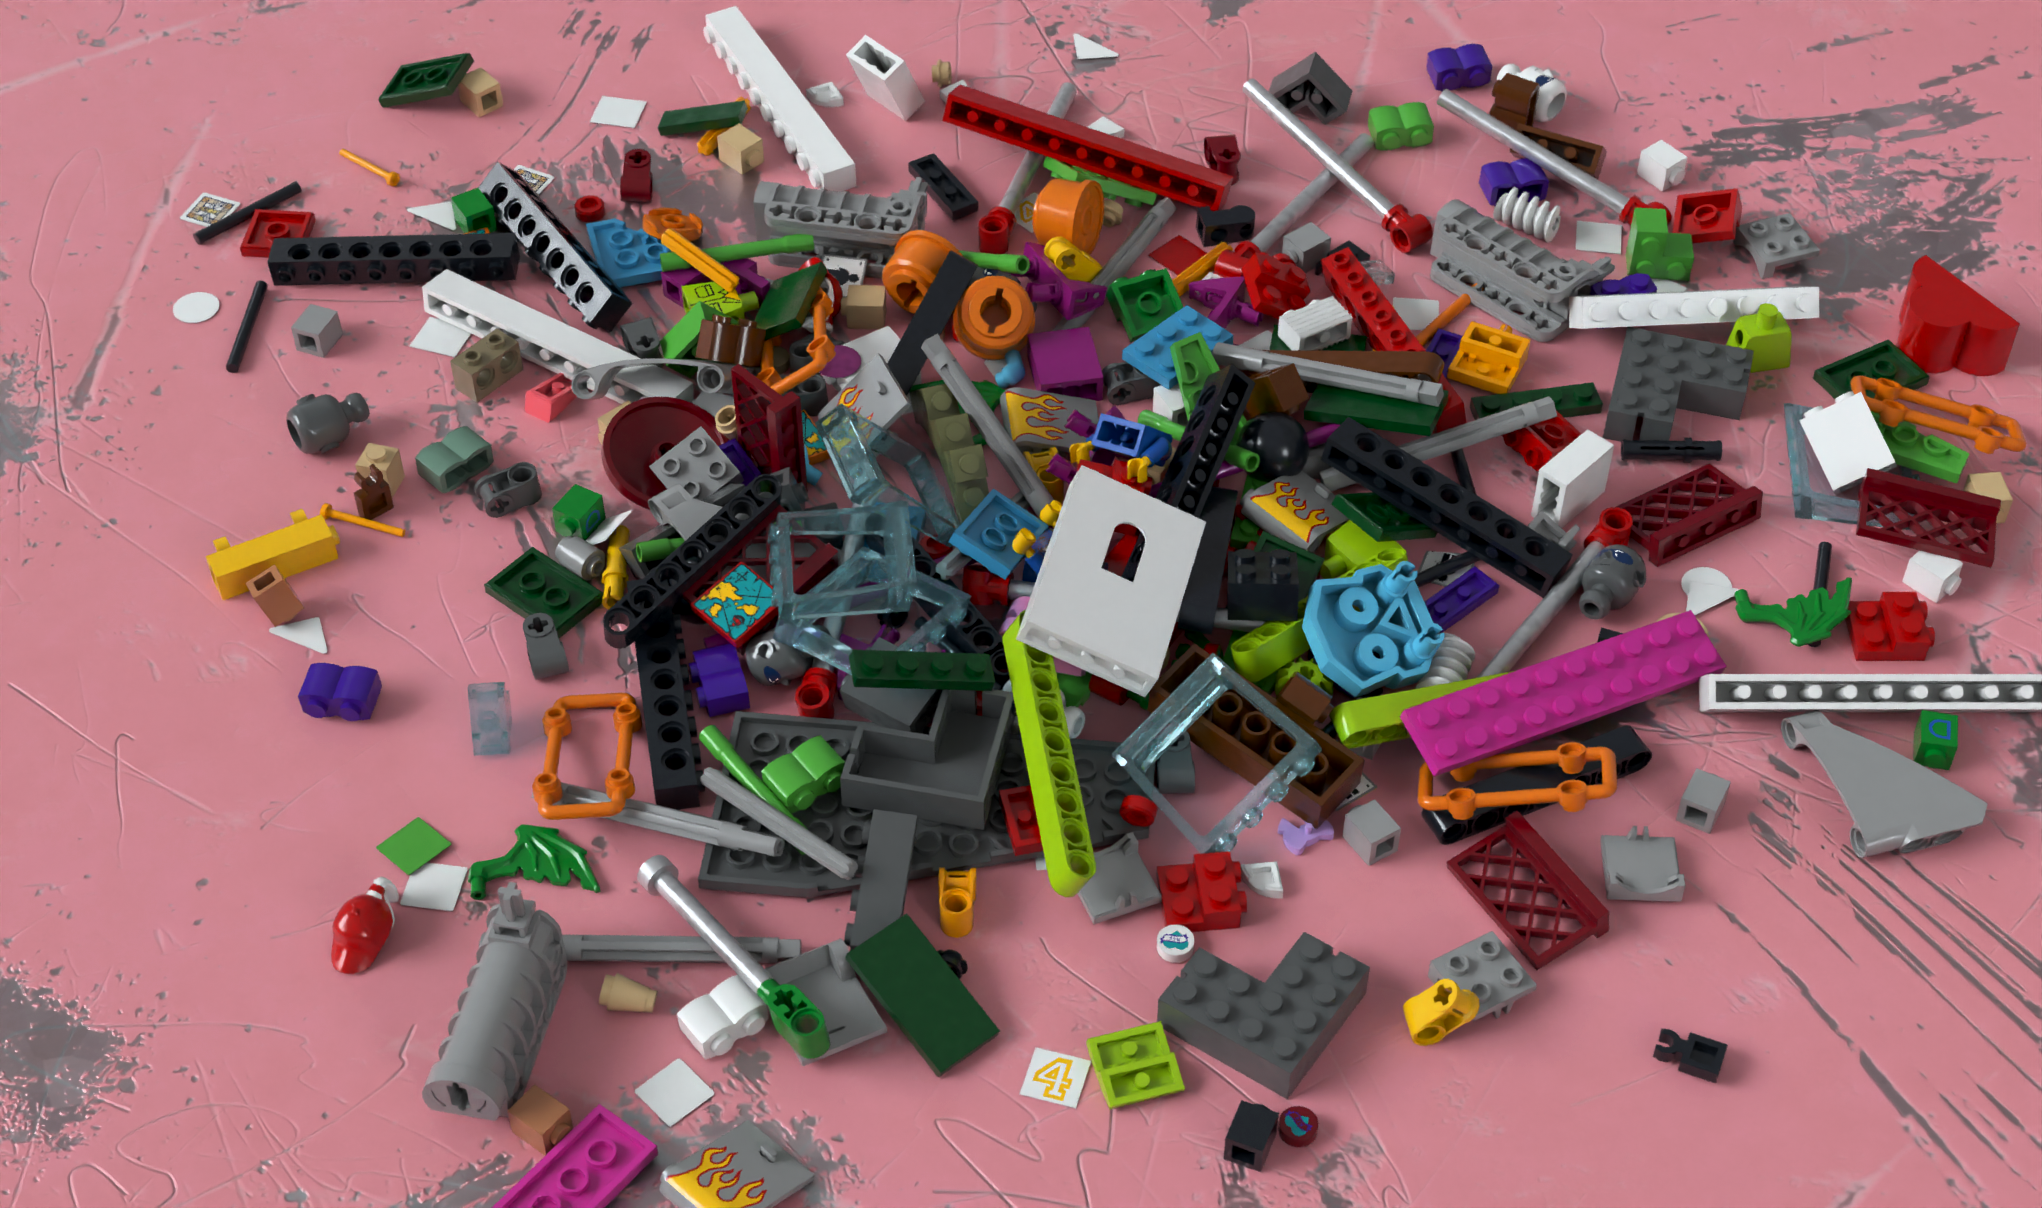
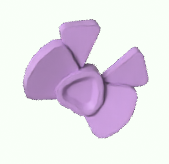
[1278,818,1334,855]

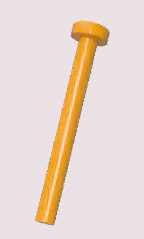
[339,148,400,187]
[320,503,405,537]

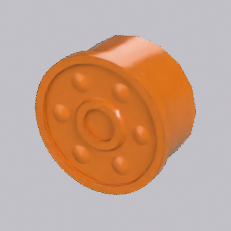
[1032,178,1104,255]
[882,230,963,314]
[953,276,1035,360]

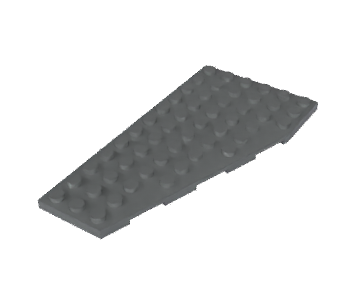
[698,711,1157,898]

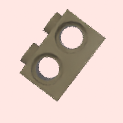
[450,328,523,403]

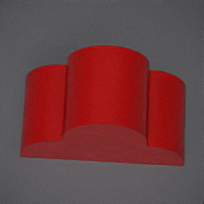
[1896,255,2020,376]

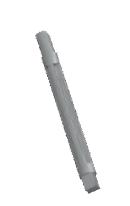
[1052,197,1177,331]
[921,334,1054,518]
[1212,342,1444,407]
[1318,396,1557,492]
[532,782,785,856]
[562,935,802,963]

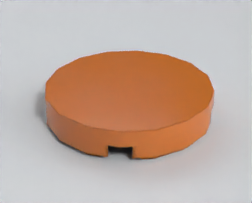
[642,207,703,241]

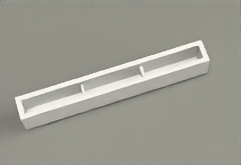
[1569,286,1819,329]

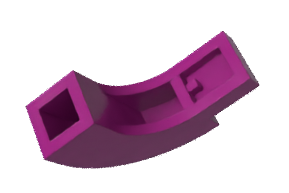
[661,258,771,309]

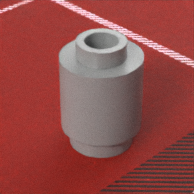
[555,536,606,580]

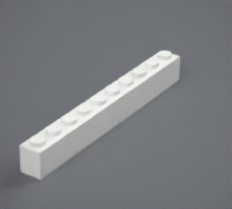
[703,6,856,192]
[422,269,694,404]
[1699,674,2042,712]

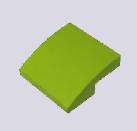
[1086,1021,1185,1109]

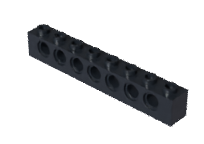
[478,161,633,332]
[267,233,520,286]
[1121,364,1256,582]
[1321,417,1573,598]
[627,579,705,810]

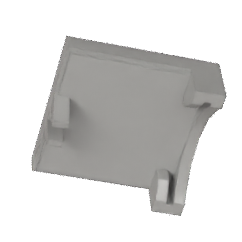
[1733,213,1820,279]
[649,426,744,501]
[1600,826,1685,902]
[1077,832,1162,924]
[1428,931,1537,1022]

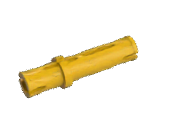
[601,525,630,610]

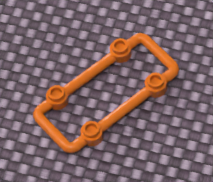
[756,287,836,395]
[1850,375,2027,454]
[532,693,642,820]
[1418,742,1617,820]

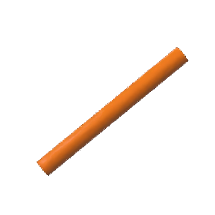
[1415,283,1484,347]

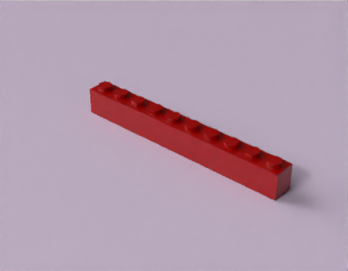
[942,84,1233,211]

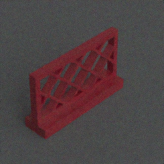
[731,364,808,492]
[1616,463,1763,567]
[1856,468,2001,568]
[683,505,839,656]
[1447,810,1609,970]

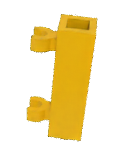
[206,509,340,601]

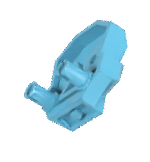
[1302,561,1445,697]

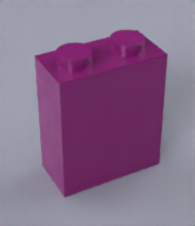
[1027,326,1104,401]

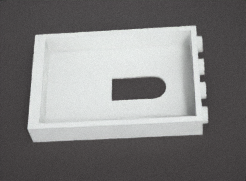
[1016,465,1206,697]

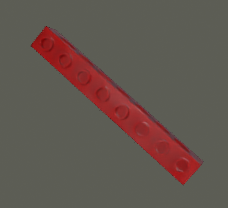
[1321,247,1467,434]

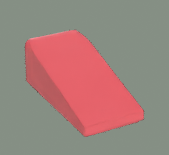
[525,373,577,423]

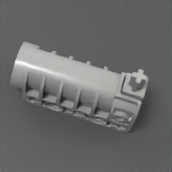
[753,177,928,279]
[1430,199,1615,342]
[422,882,567,1121]

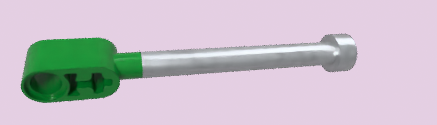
[637,855,830,1059]

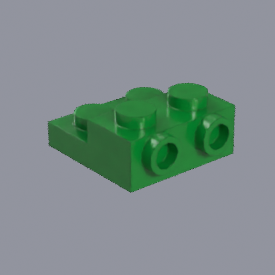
[1106,268,1183,342]

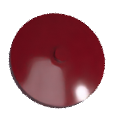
[601,397,730,510]

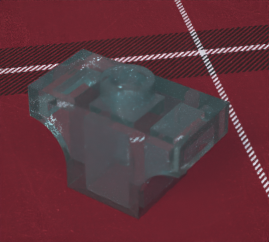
[467,682,512,756]

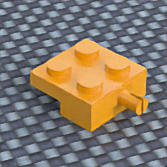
[1447,321,1531,394]

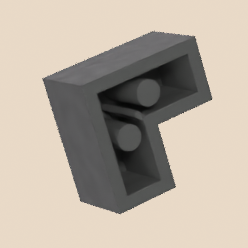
[1269,52,1353,124]

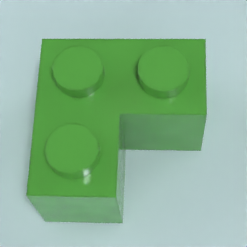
[1625,208,1694,281]
[660,301,738,378]

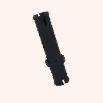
[1621,438,1722,463]

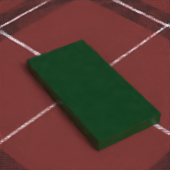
[1304,383,1448,436]
[845,913,1000,1077]

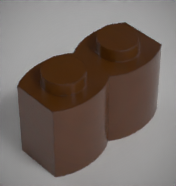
[1489,73,1539,130]
[695,314,766,367]
[1275,672,1334,724]

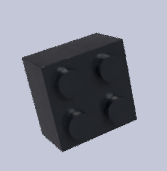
[1227,549,1299,621]

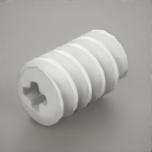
[1493,187,1561,243]
[1416,633,1475,689]

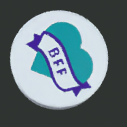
[1157,925,1194,963]

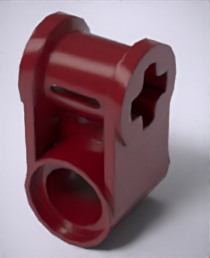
[1204,134,1241,185]
[620,149,653,202]

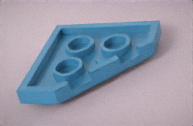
[586,219,673,288]

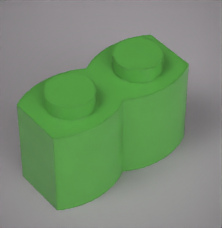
[1368,102,1434,150]
[762,736,845,813]

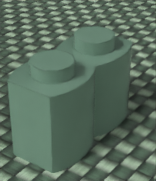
[415,426,494,493]

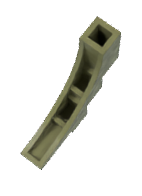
[909,384,989,525]

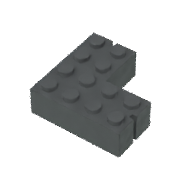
[1603,327,1754,442]
[840,689,1015,830]
[1157,932,1370,1099]

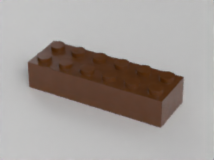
[1148,643,1365,829]

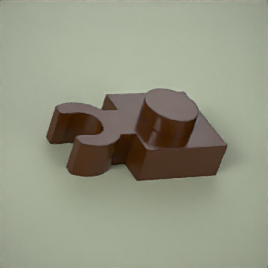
[354,464,394,520]

